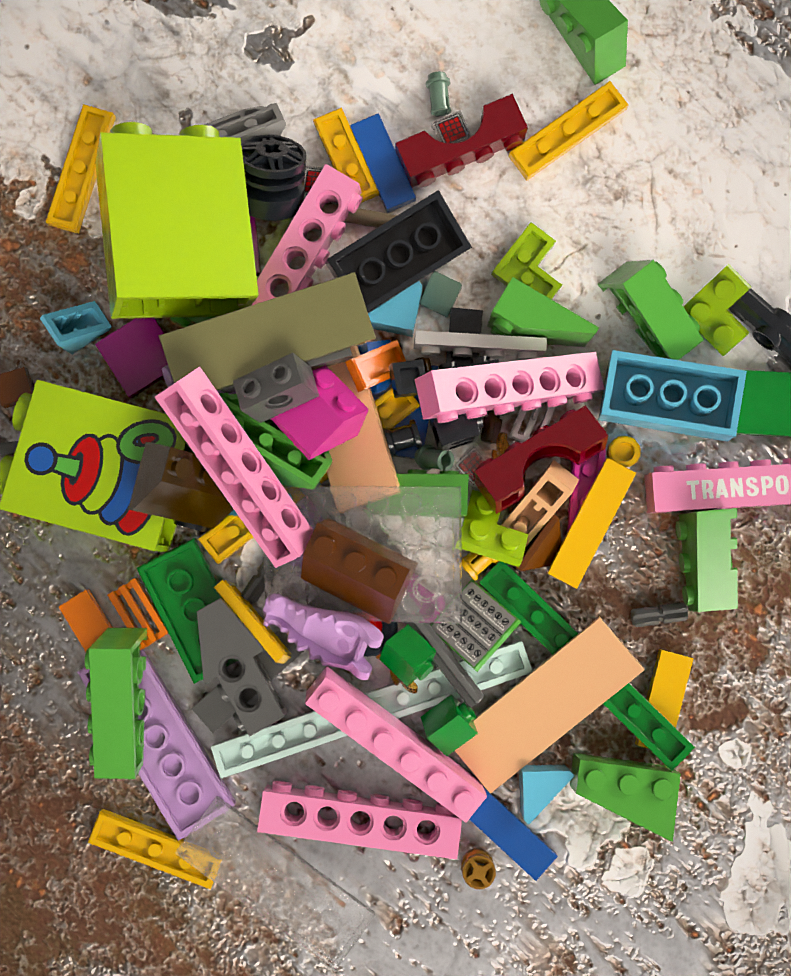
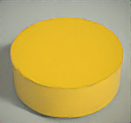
[606,436,641,468]

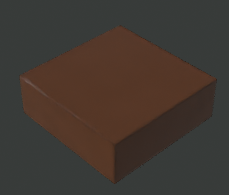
[0,367,34,409]

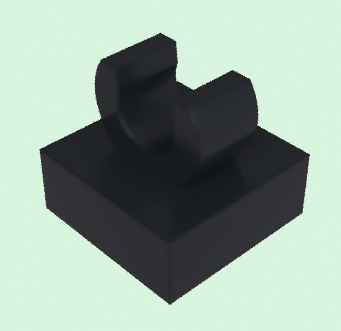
[389,359,426,398]

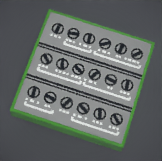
[430,579,521,672]

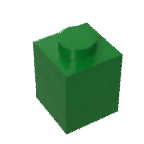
[379,624,437,686]
[421,694,478,756]

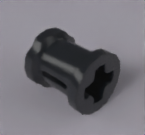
[383,419,422,456]

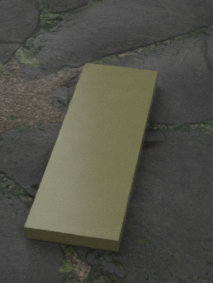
[159,272,376,391]

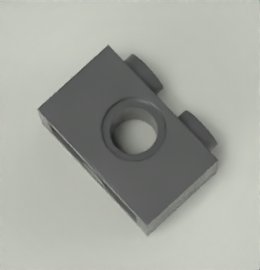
[233,353,319,423]

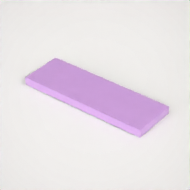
[77,649,236,841]

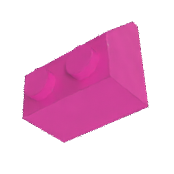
[271,365,369,460]

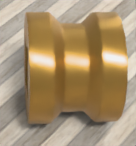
[461,848,496,889]

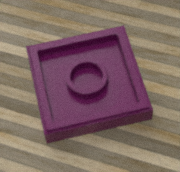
[95,318,168,398]

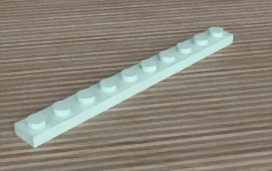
[211,640,532,778]

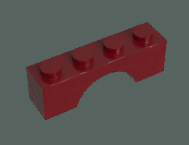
[395,93,528,188]
[474,405,608,514]

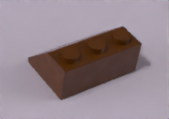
[301,518,418,624]

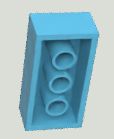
[598,350,747,442]

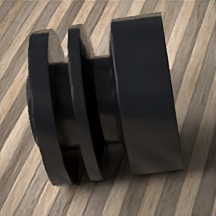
[241,135,306,221]

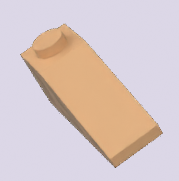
[501,460,579,546]

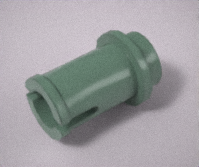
[425,71,451,116]
[415,445,454,471]

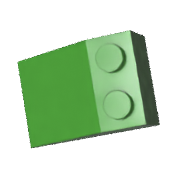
[487,277,599,347]

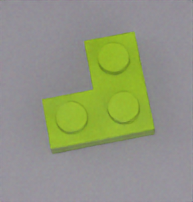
[491,222,562,300]
[683,264,752,356]
[456,490,528,567]

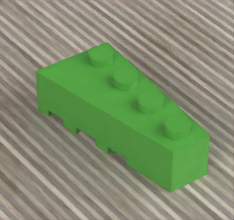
[85,628,147,779]

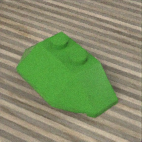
[219,393,332,489]

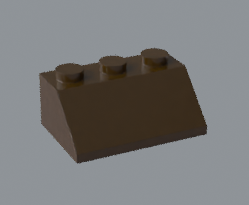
[128,442,234,529]

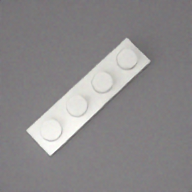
[414,331,547,360]

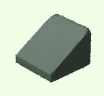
[420,271,462,318]

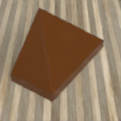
[513,514,561,571]

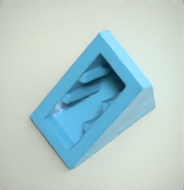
[368,281,422,337]
[40,301,112,355]
[519,764,575,825]

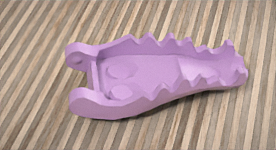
[263,593,384,680]

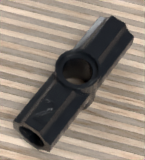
[728,288,791,364]

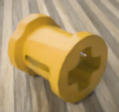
[456,552,499,581]

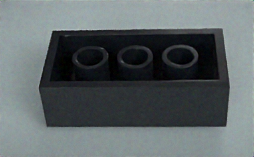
[325,190,472,312]

